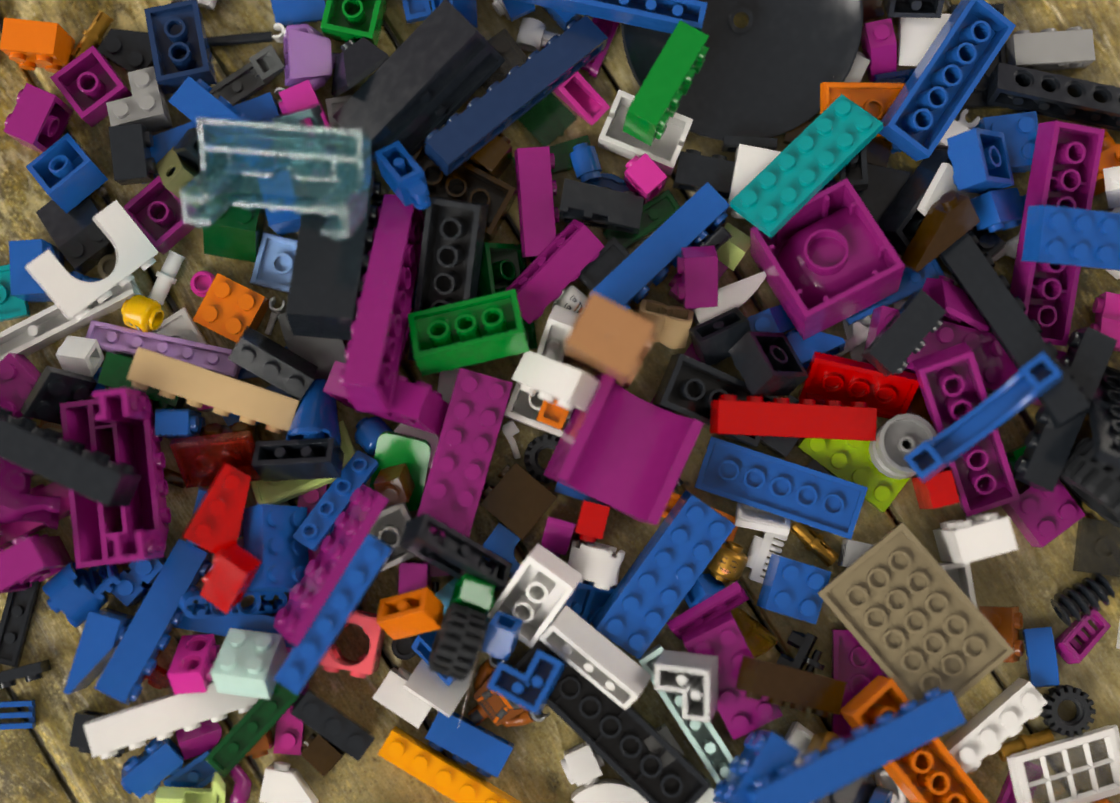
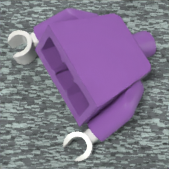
[272,23,340,103]

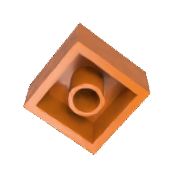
[0,17,75,73]
[192,273,269,343]

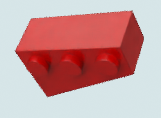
[182,461,251,554]

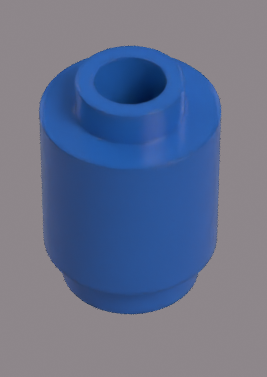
[569,143,602,184]

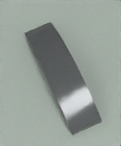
[209,44,285,106]

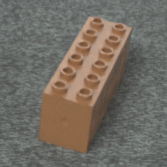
[564,292,657,389]

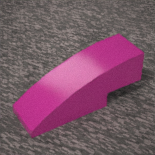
[553,72,610,126]

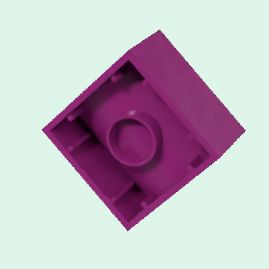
[543,374,704,525]

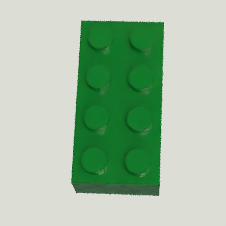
[320,0,388,46]
[622,20,709,146]

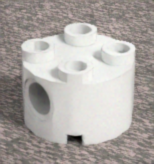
[568,539,625,590]

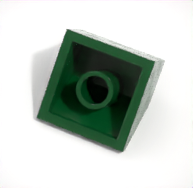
[203,196,266,263]

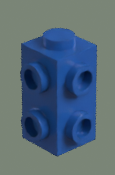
[121,738,184,799]

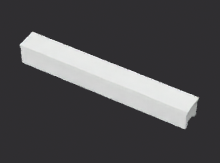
[0,279,142,361]

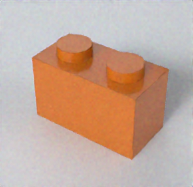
[376,587,445,640]

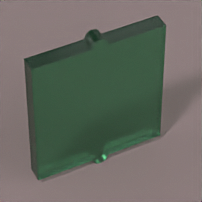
[518,92,577,147]

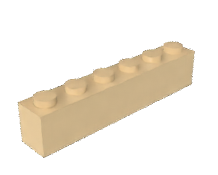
[127,347,299,434]

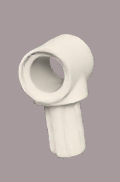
[515,17,560,52]

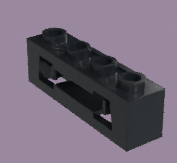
[399,513,512,592]

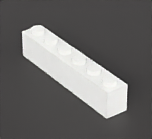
[83,681,258,759]

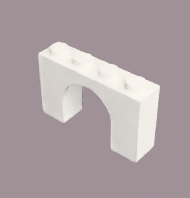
[25,200,159,321]

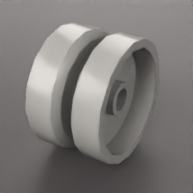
[869,413,937,480]

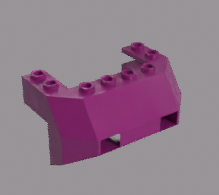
[60,388,171,568]

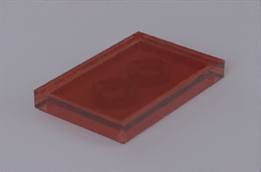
[169,431,262,488]

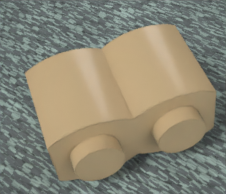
[638,299,694,349]

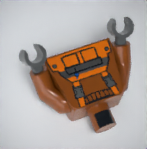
[467,655,551,727]

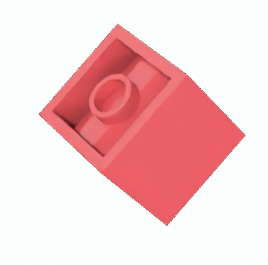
[320,609,386,678]

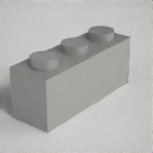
[1005,26,1095,71]

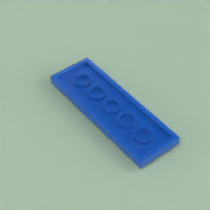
[695,436,868,539]

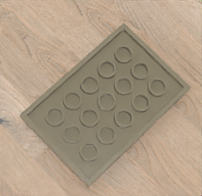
[817,522,1015,702]

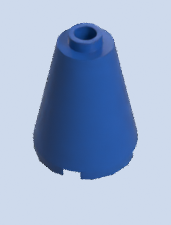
[286,379,341,448]

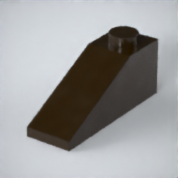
[900,190,980,273]

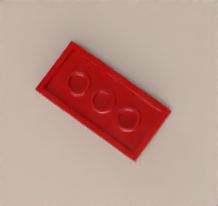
[798,351,919,419]

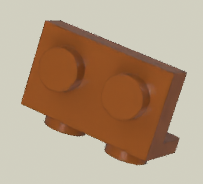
[979,606,1024,663]

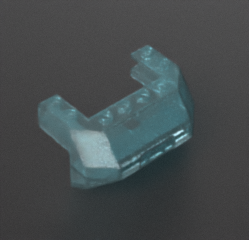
[180,117,372,240]

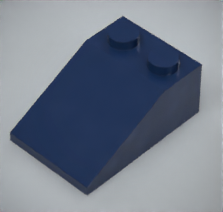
[144,0,217,95]

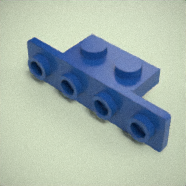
[293,450,379,551]

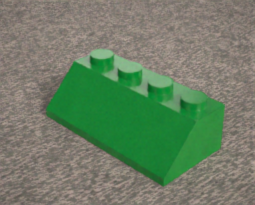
[408,289,529,376]

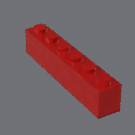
[710,395,877,441]

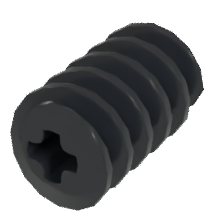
[1051,572,1115,627]

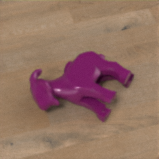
[0,457,61,536]

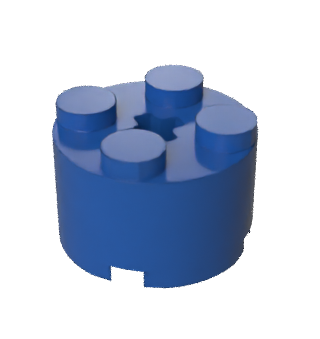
[42,562,109,628]

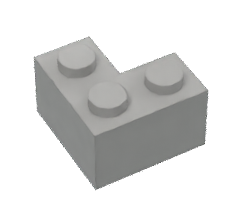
[106,66,172,132]
[654,650,718,723]

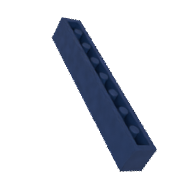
[425,15,608,176]

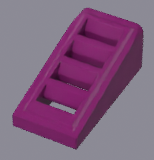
[1054,607,1111,664]

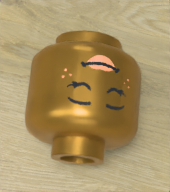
[708,541,748,583]

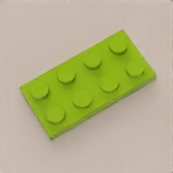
[797,438,910,513]

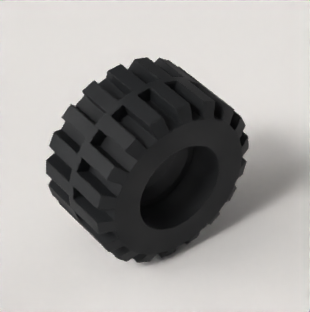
[429,603,486,681]

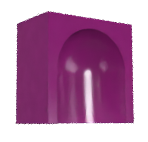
[750,178,904,341]

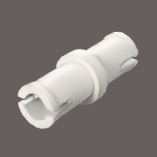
[148,250,185,305]

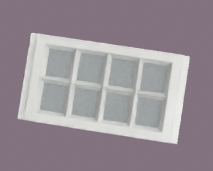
[1006,724,1120,803]

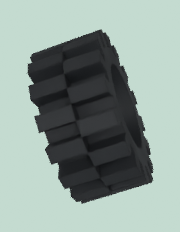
[524,434,560,483]
[1040,685,1096,737]

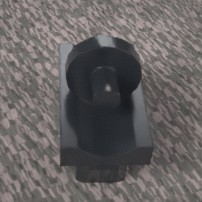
[776,630,825,673]

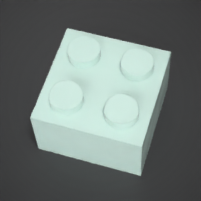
[210,628,288,700]

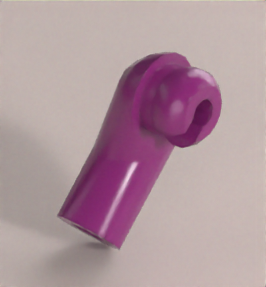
[229,764,252,803]

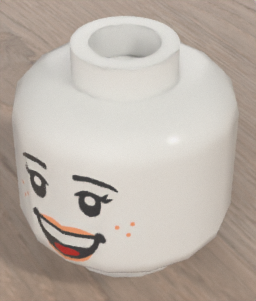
[552,286,588,316]

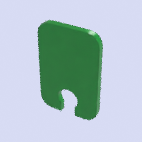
[369,431,431,511]

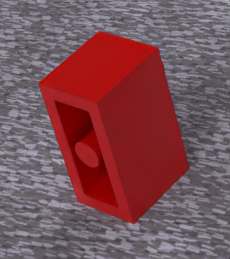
[911,470,960,509]
[575,500,610,543]
[199,543,262,614]

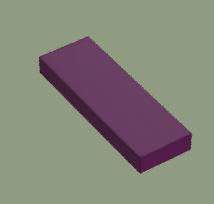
[667,581,749,640]

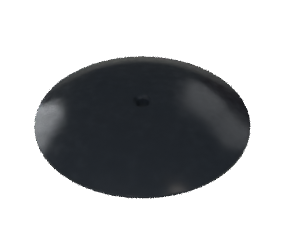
[621,0,863,141]

